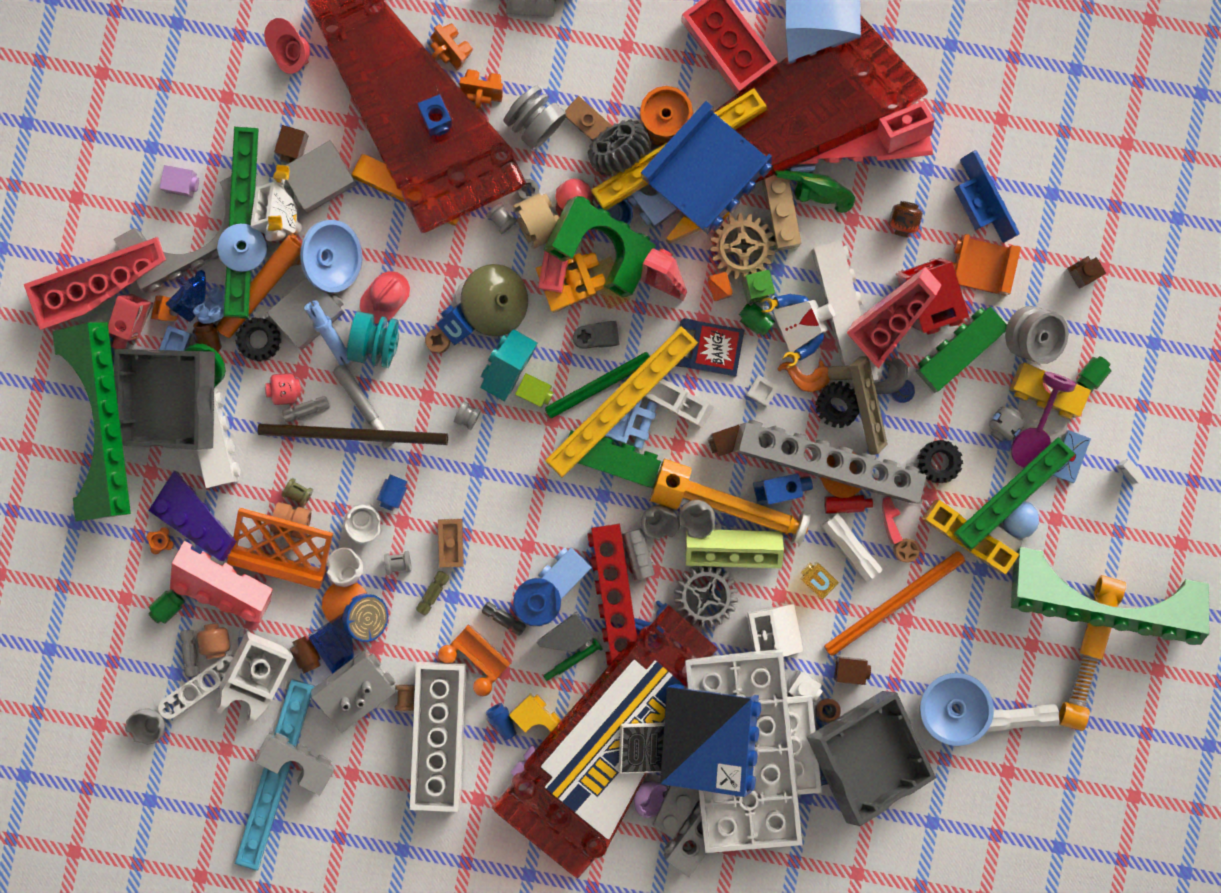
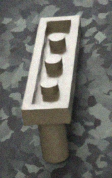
[828,356,888,454]

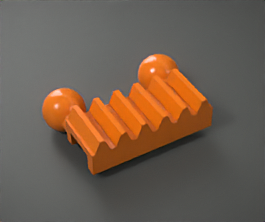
[438,624,511,697]

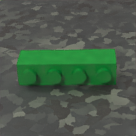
[916,306,1007,393]
[568,430,662,488]

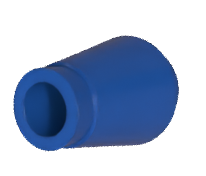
[485,703,517,740]

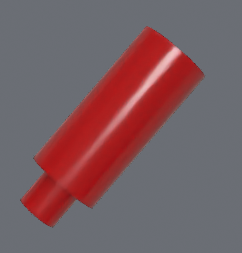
[824,495,873,514]

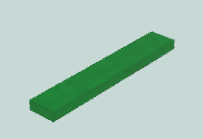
[954,437,1075,552]

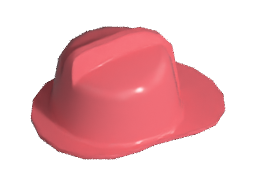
[264,18,310,74]
[360,271,410,324]

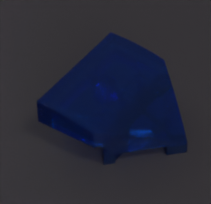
[166,270,206,322]

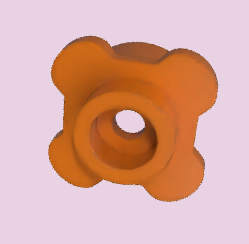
[146,527,174,554]

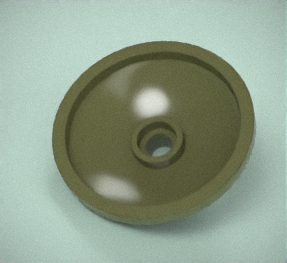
[461,264,528,336]

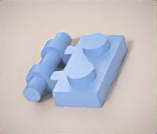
[605,401,658,449]

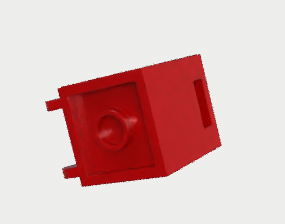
[896,258,969,335]

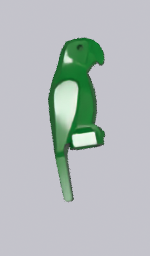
[775,170,855,213]

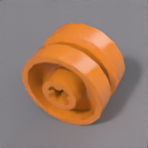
[640,86,693,146]

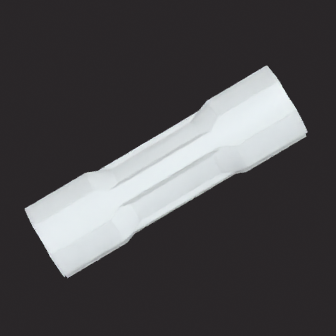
[821,513,883,582]
[987,704,1059,732]

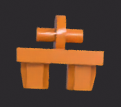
[430,23,473,70]
[459,69,503,109]

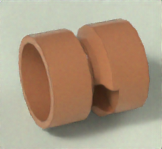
[270,502,312,539]

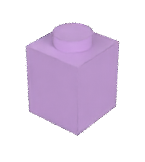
[160,165,199,197]

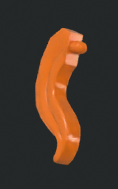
[777,360,830,393]

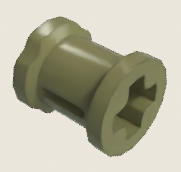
[282,478,313,508]

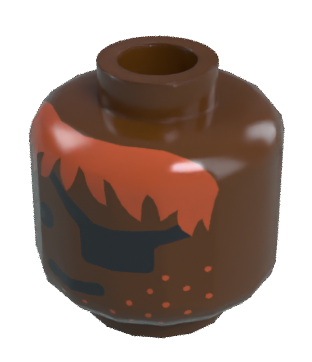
[889,201,923,237]

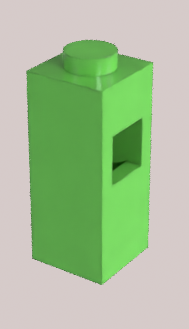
[742,270,775,304]

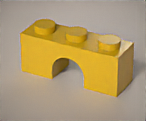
[1009,362,1091,420]
[509,693,572,757]

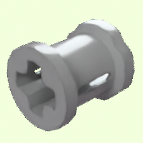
[486,202,517,234]
[384,551,411,575]

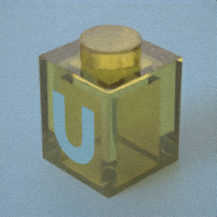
[800,562,839,600]

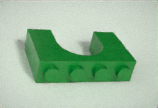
[543,196,656,298]

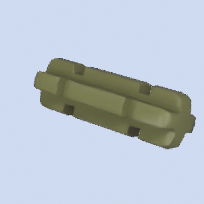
[416,571,449,616]

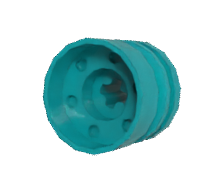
[347,311,399,369]

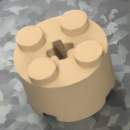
[512,193,559,249]

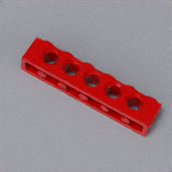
[587,523,641,671]

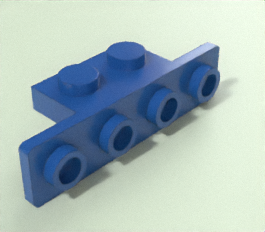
[954,150,1020,243]

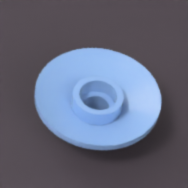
[217,224,267,272]

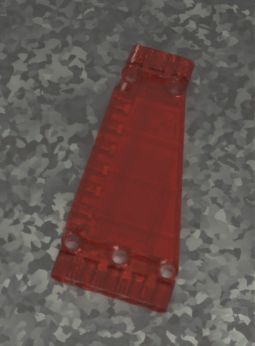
[307,0,527,233]

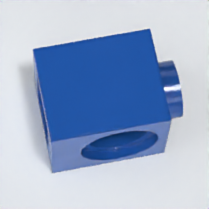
[417,94,452,136]

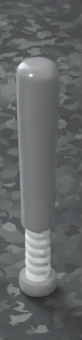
[333,365,394,449]

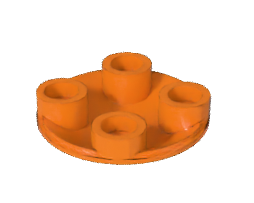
[322,582,367,628]

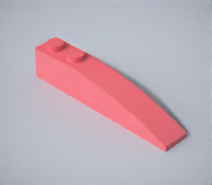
[792,115,933,165]
[24,237,166,330]
[641,248,687,301]

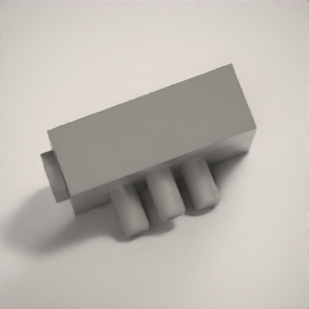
[311,650,396,733]

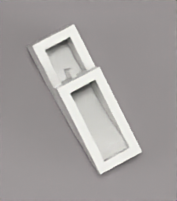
[645,379,714,428]

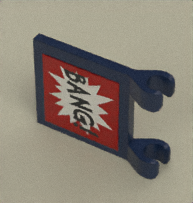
[676,318,744,377]

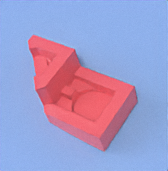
[882,497,903,544]

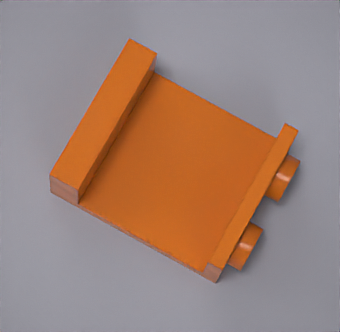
[952,234,1021,296]

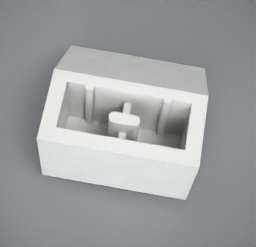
[747,604,803,656]

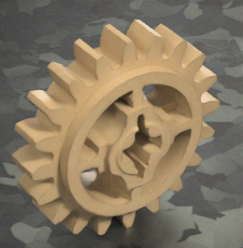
[709,213,776,279]

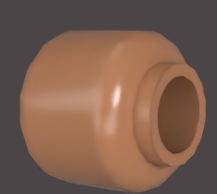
[197,623,230,659]

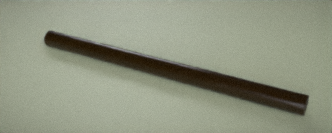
[258,423,448,445]

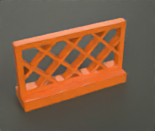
[227,508,333,589]

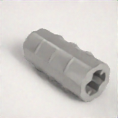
[622,528,655,580]

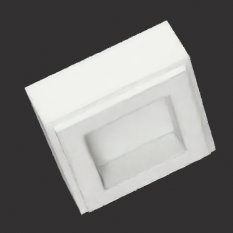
[746,375,779,408]
[1117,460,1145,484]

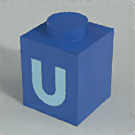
[436,302,475,346]

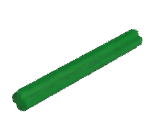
[545,352,650,418]

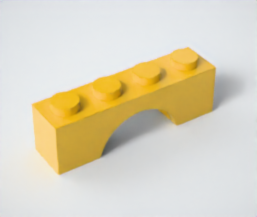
[922,500,1019,574]

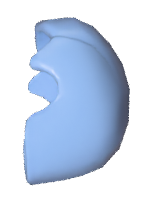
[1003,501,1039,539]

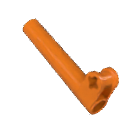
[216,234,302,338]

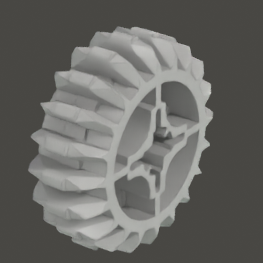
[674,566,738,628]

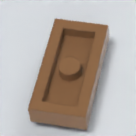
[565,96,612,142]
[438,519,464,567]

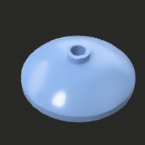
[300,220,362,292]
[920,673,994,746]

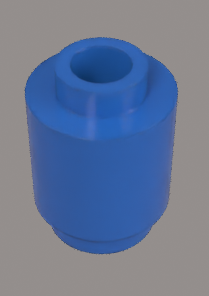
[376,474,407,511]

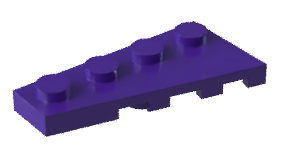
[148,471,237,562]

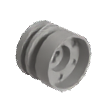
[503,85,567,150]

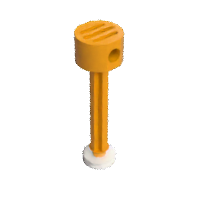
[649,458,810,547]

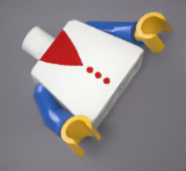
[759,293,835,368]

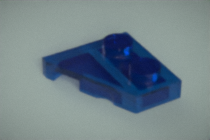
[308,614,354,674]

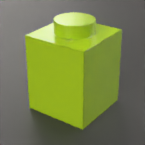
[515,373,554,408]

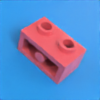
[877,101,935,153]

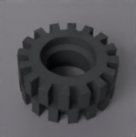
[235,317,282,362]
[816,381,860,428]
[917,440,963,483]

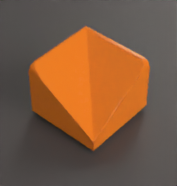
[707,272,733,301]

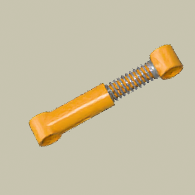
[1059,575,1126,731]

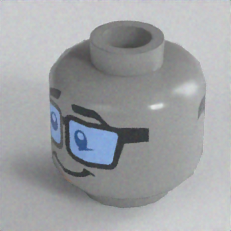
[989,405,1025,442]

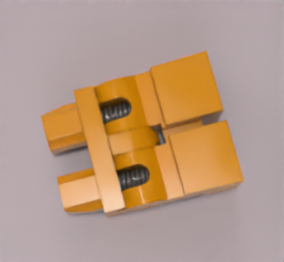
[535,253,606,313]

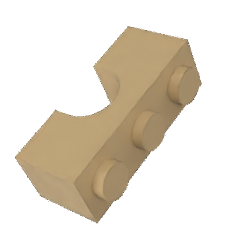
[762,175,801,252]

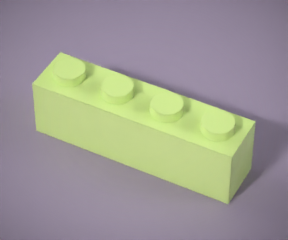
[685,530,784,568]

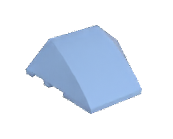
[786,0,861,64]

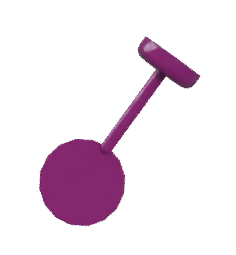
[1011,372,1076,468]

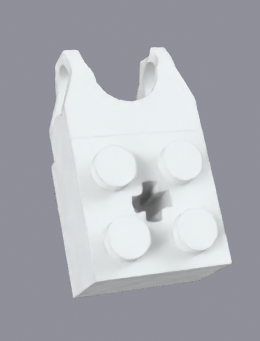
[215,631,293,726]

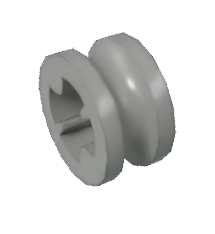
[518,179,539,200]

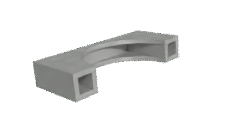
[114,176,263,293]

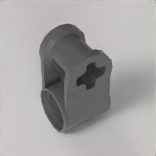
[573,321,620,349]

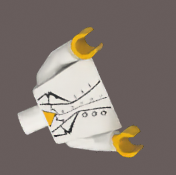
[251,165,302,241]

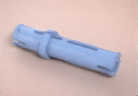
[304,300,350,365]

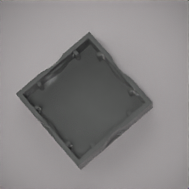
[114,349,215,450]
[807,691,936,826]

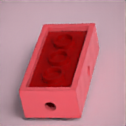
[681,0,778,97]

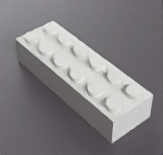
[410,662,467,812]

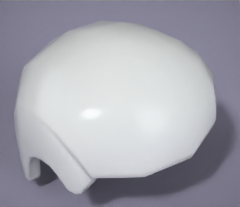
[344,504,381,543]
[326,547,363,587]

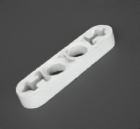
[158,655,234,719]

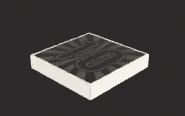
[618,723,665,774]

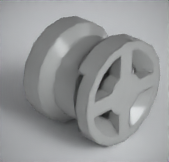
[454,401,481,430]

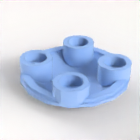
[193,287,225,324]

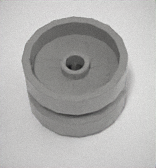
[1005,306,1069,364]

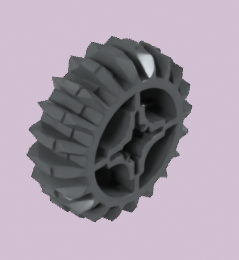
[587,119,651,176]

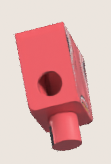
[108,294,153,349]

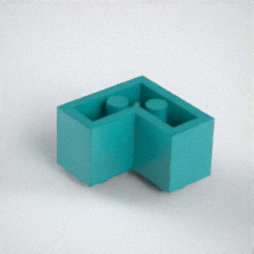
[480,329,538,402]

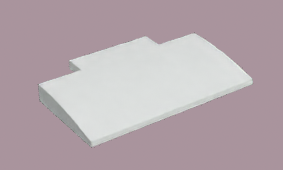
[685,649,822,853]

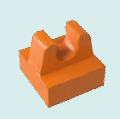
[151,295,180,321]

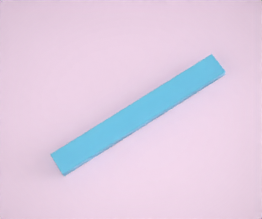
[235,679,315,871]

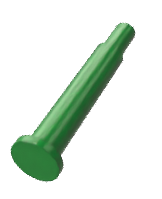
[543,638,603,681]

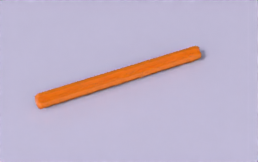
[824,551,966,656]

